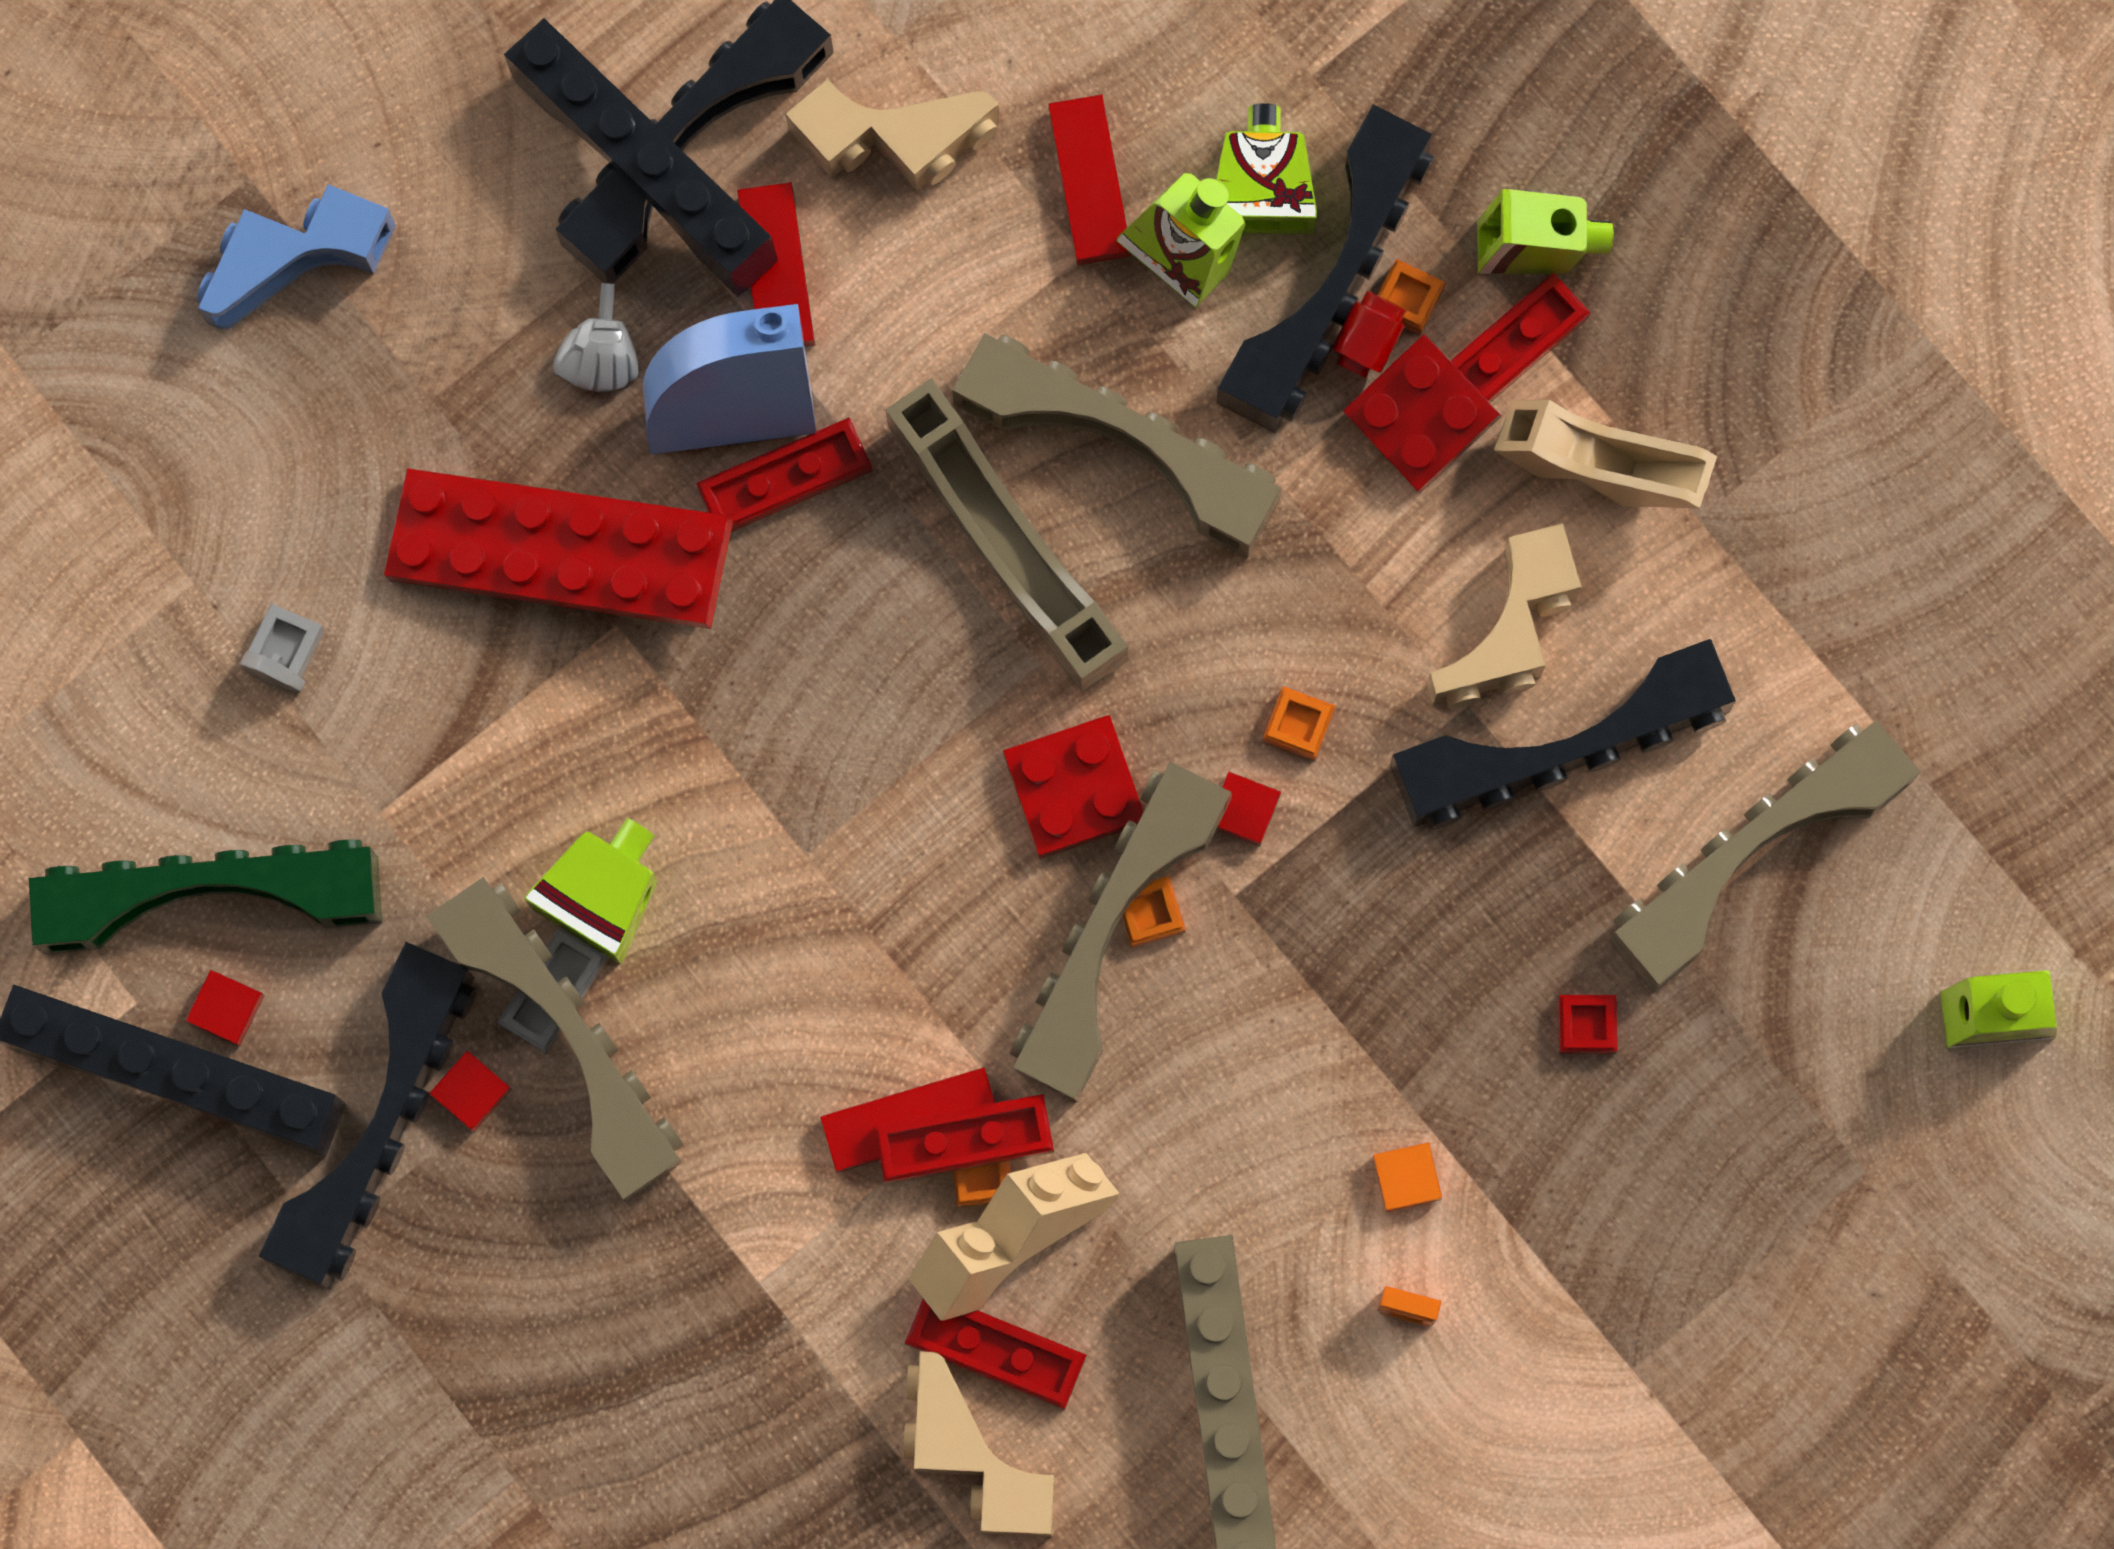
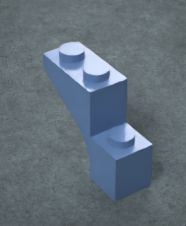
[197,184,396,329]

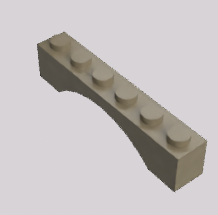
[952,333,1281,559]
[885,378,1128,693]
[1609,720,1921,993]
[1010,762,1232,1102]
[427,877,684,1202]
[1174,1235,1276,1549]

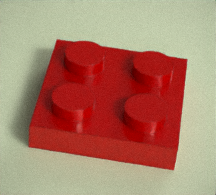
[1343,334,1502,493]
[1003,714,1144,859]

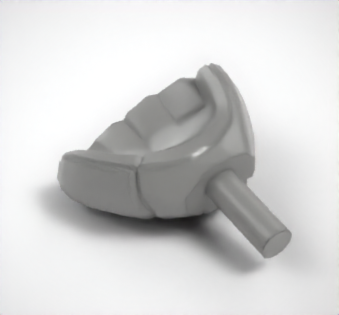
[553,283,639,392]

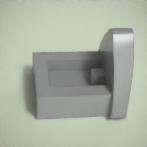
[239,603,325,693]

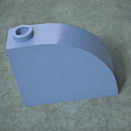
[643,304,816,455]

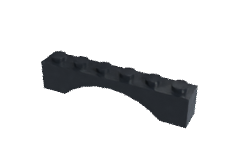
[556,0,834,284]
[504,18,778,297]
[1216,104,1435,433]
[1390,639,1736,830]
[259,942,477,1289]
[0,984,346,1157]

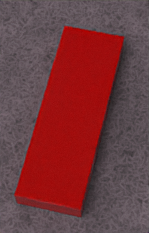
[1048,94,1131,266]
[737,182,815,347]
[1450,273,1591,403]
[696,417,873,532]
[820,1067,995,1173]
[874,1094,1054,1184]
[905,1299,1087,1410]

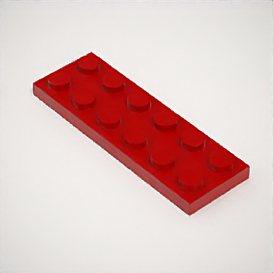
[384,468,733,629]

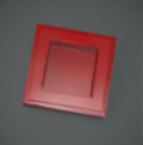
[1216,771,1281,847]
[186,970,265,1047]
[1558,995,1618,1054]
[429,1050,512,1132]

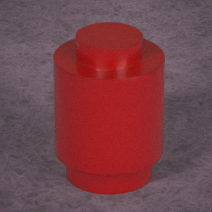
[1332,291,1407,378]

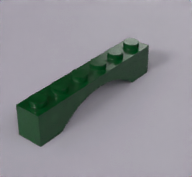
[29,839,383,954]

